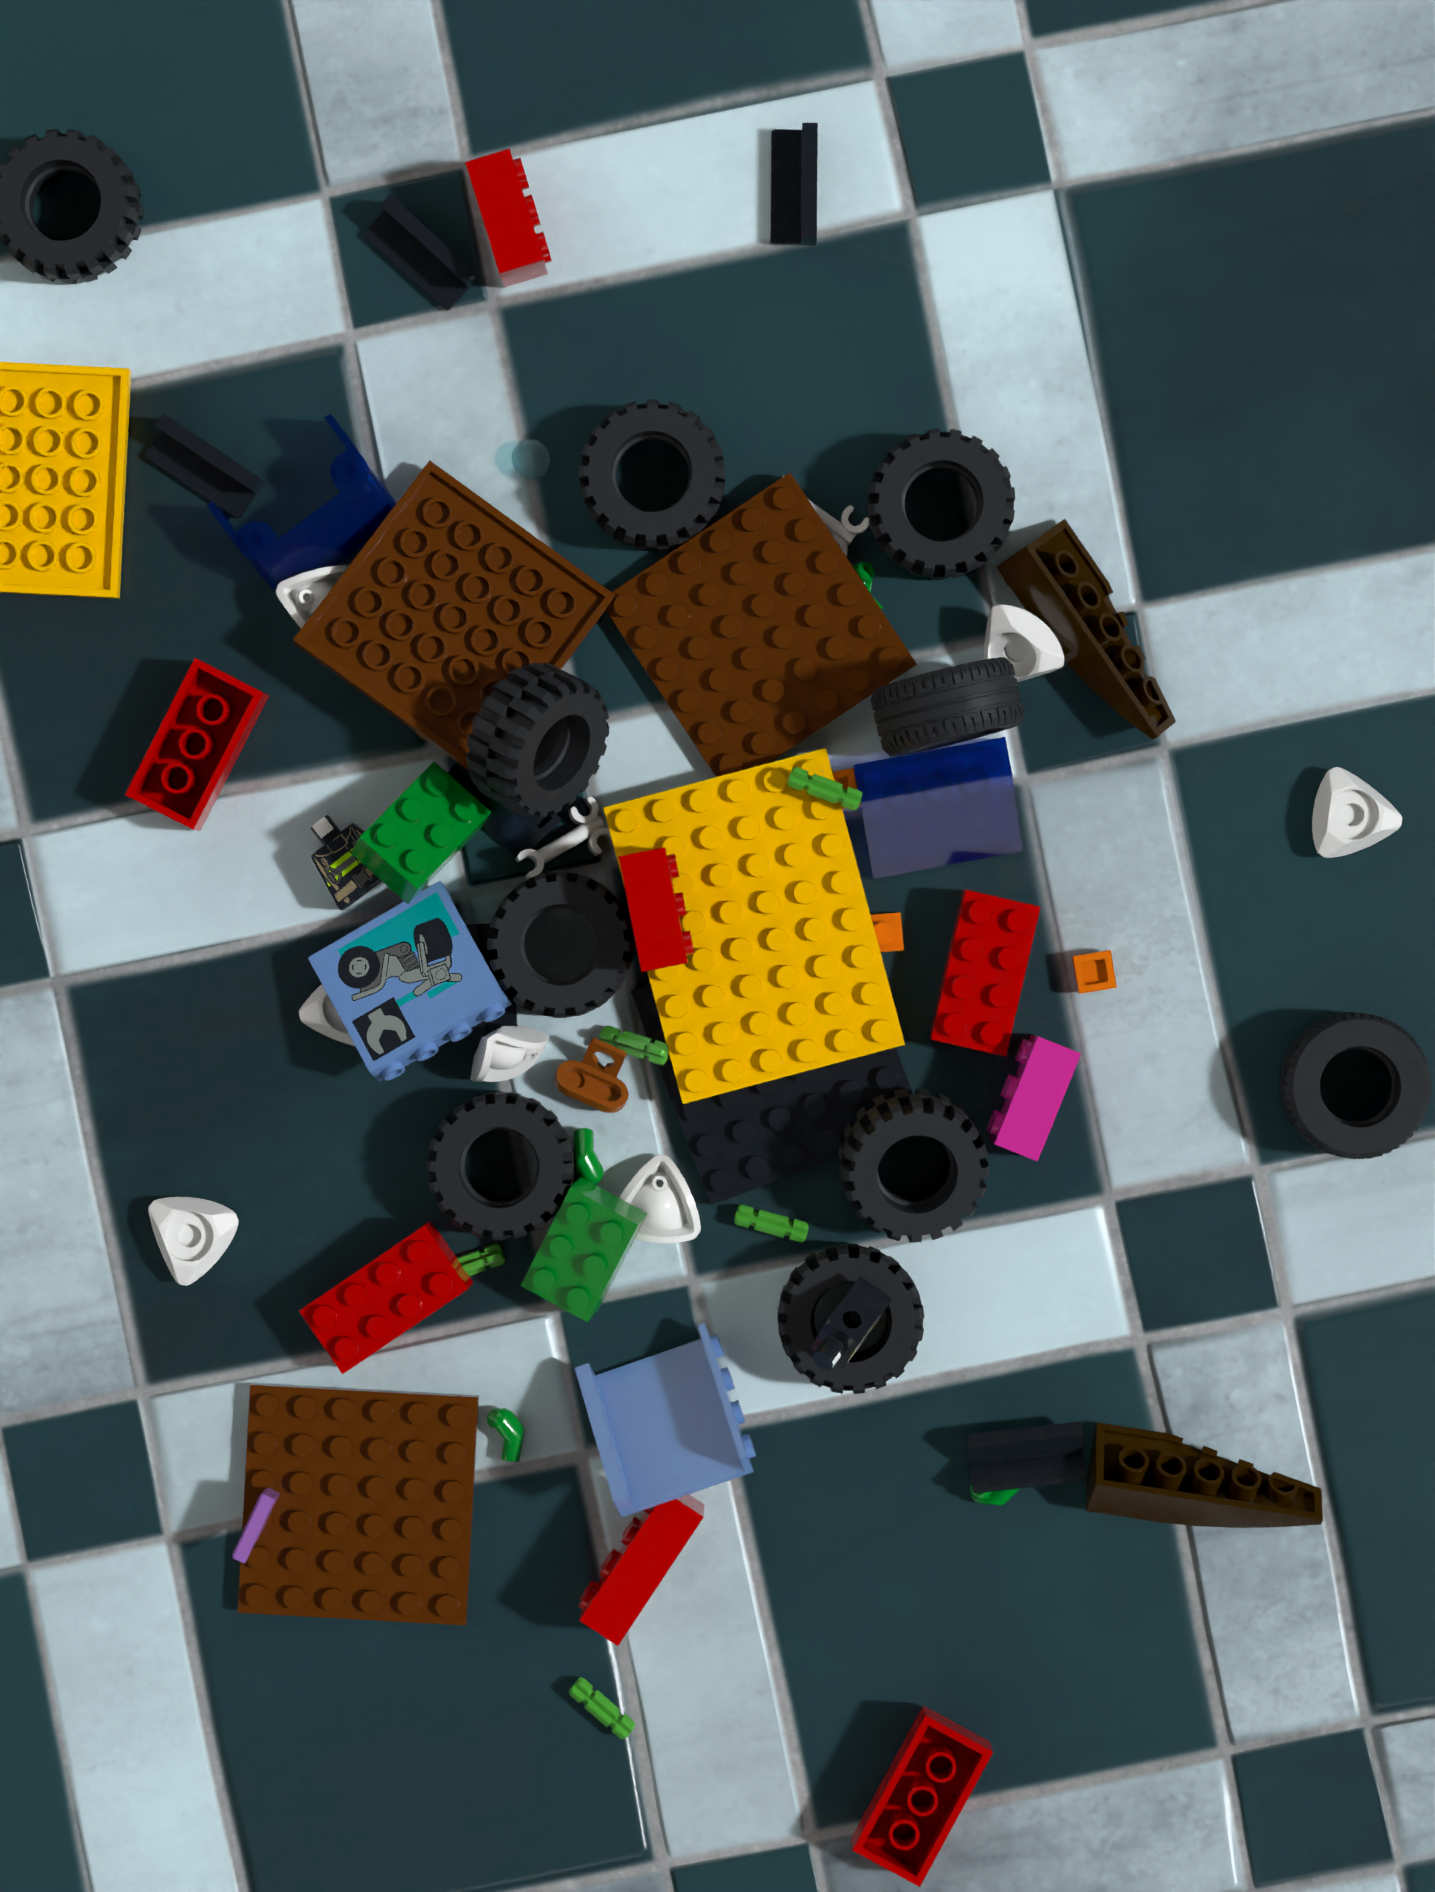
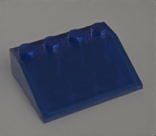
[852,737,1023,879]

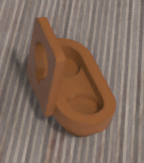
[554,1038,629,1113]

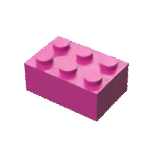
[986,1034,1081,1162]

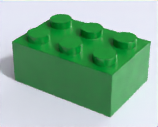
[351,761,491,904]
[521,1177,648,1323]

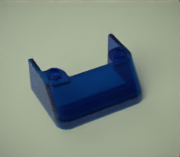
[206,413,397,592]

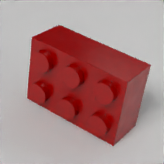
[465,148,552,288]
[619,847,695,972]

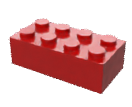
[125,658,269,831]
[929,889,1041,1057]
[299,1220,474,1374]
[578,1495,704,1646]
[851,1705,993,1887]

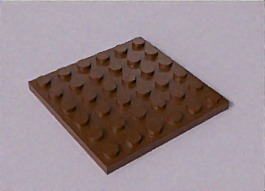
[293,460,616,770]
[601,473,917,777]
[238,1383,479,1626]

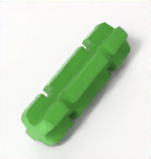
[787,767,862,811]
[599,1025,670,1065]
[734,1205,809,1243]
[457,1243,505,1276]
[569,1677,635,1739]

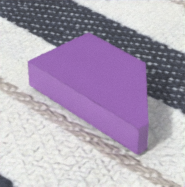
[232,1488,280,1564]

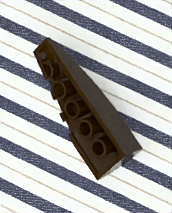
[996,519,1176,740]
[1086,1422,1323,1528]

